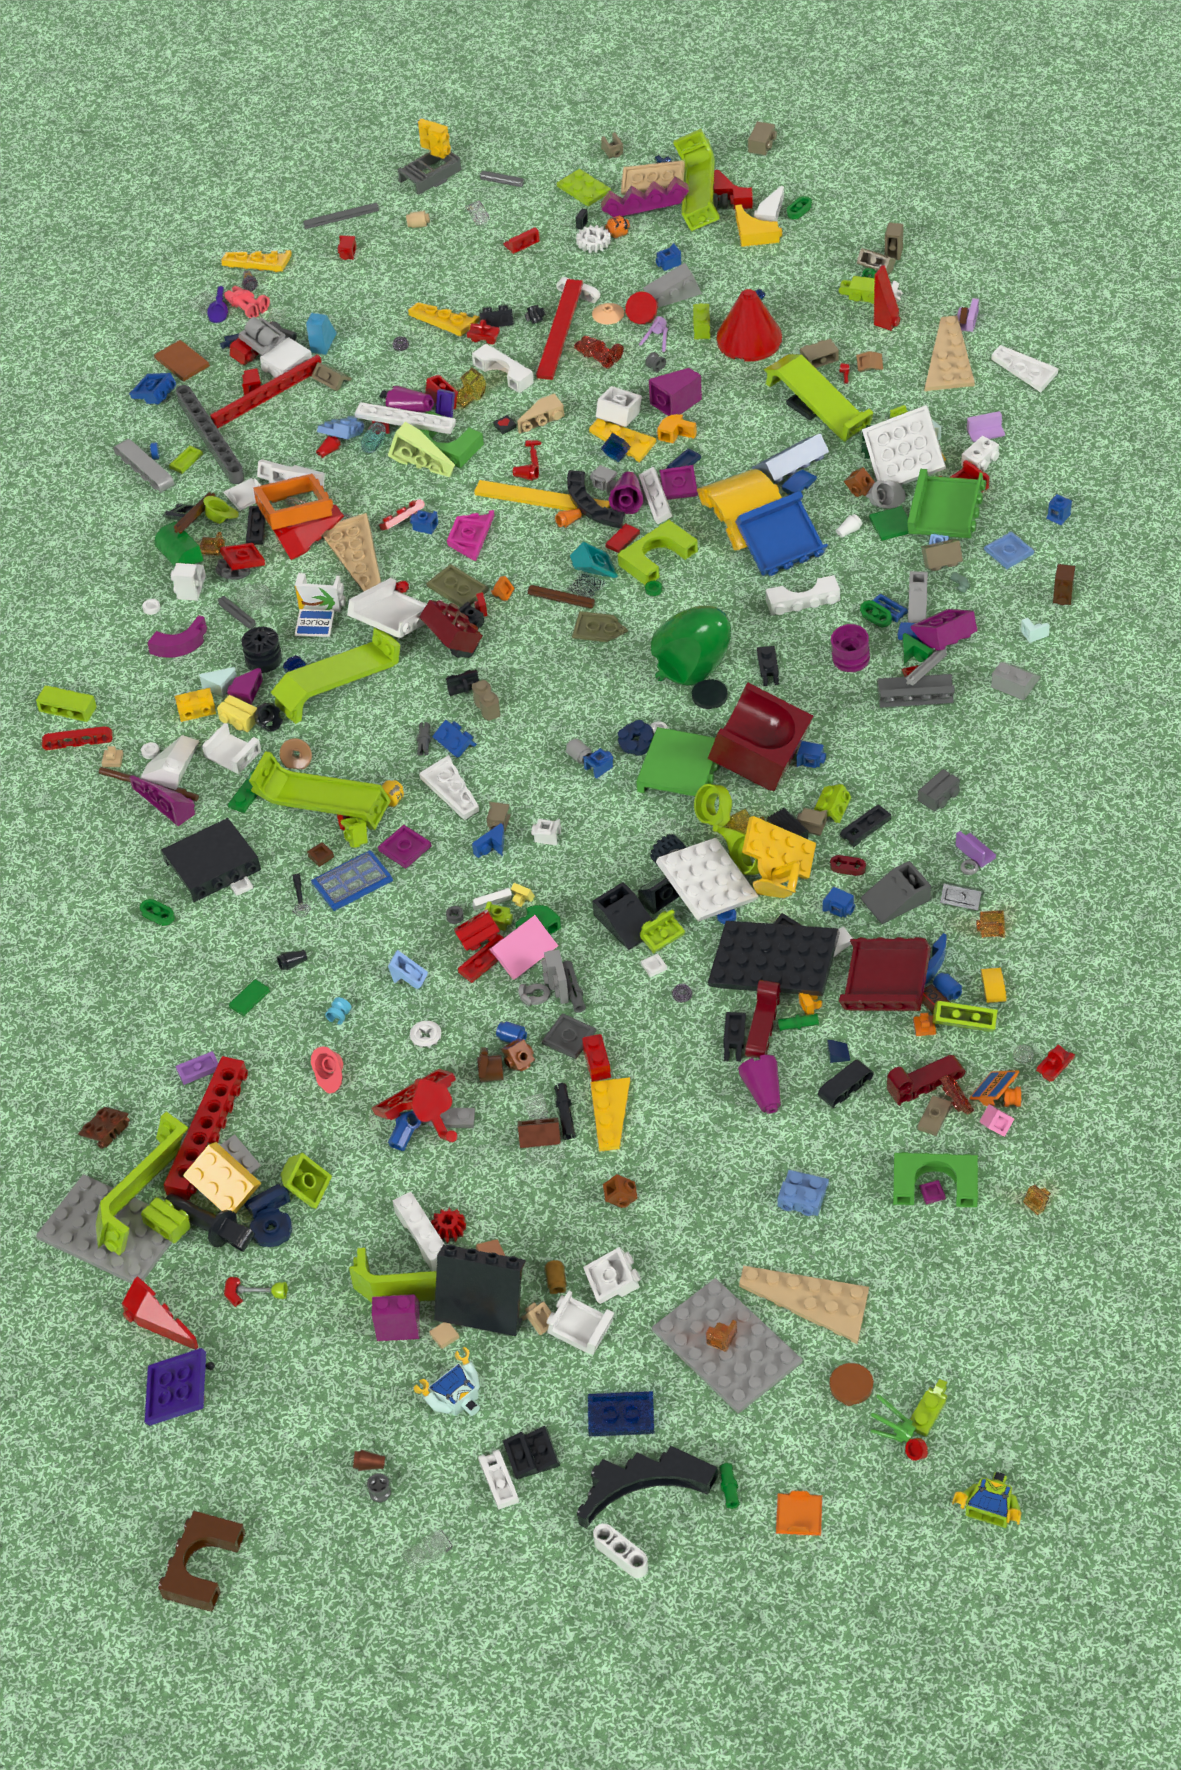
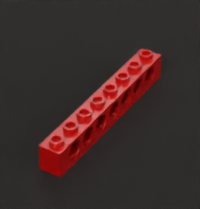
[164,1056,248,1200]

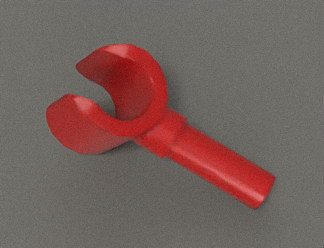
[839,363,850,384]

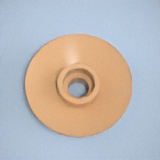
[592,303,624,324]

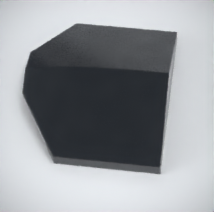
[163,504,195,523]

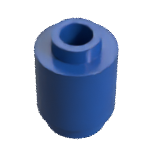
[933,972,962,1001]
[496,1021,527,1043]

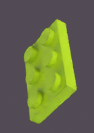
[557,168,611,207]

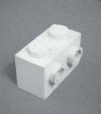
[961,436,999,471]

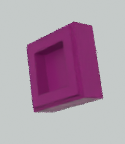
[919,1180,946,1205]

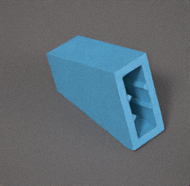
[306,313,336,355]

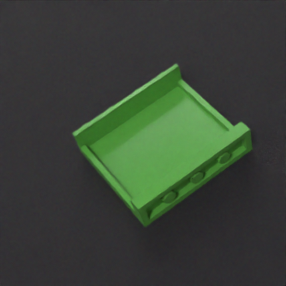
[907,468,986,538]
[637,727,719,796]

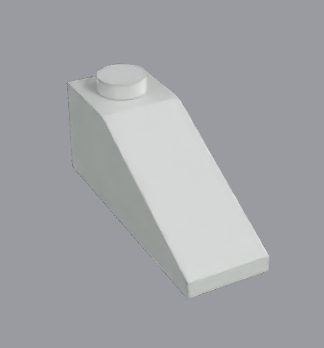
[754,186,784,221]

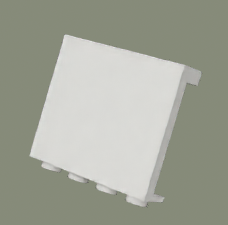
[347,578,442,638]

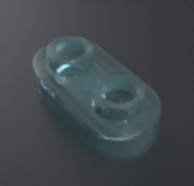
[361,422,386,453]

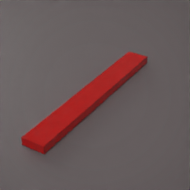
[536,279,583,380]
[210,355,322,429]

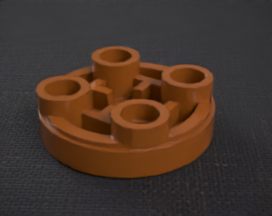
[830,1363,873,1406]

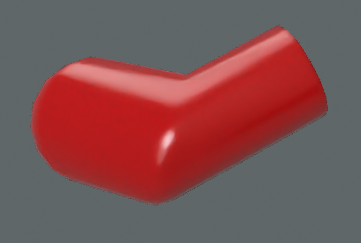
[395,580,409,593]
[224,1277,243,1307]

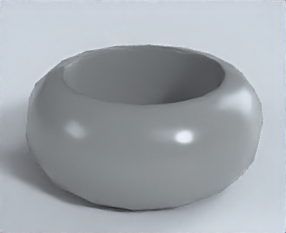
[960,859,978,875]

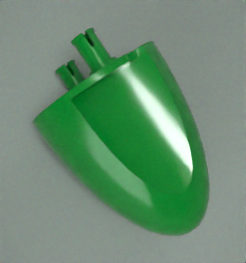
[651,605,731,686]

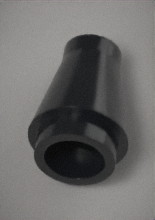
[277,950,307,971]

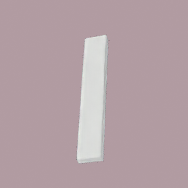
[355,402,456,434]

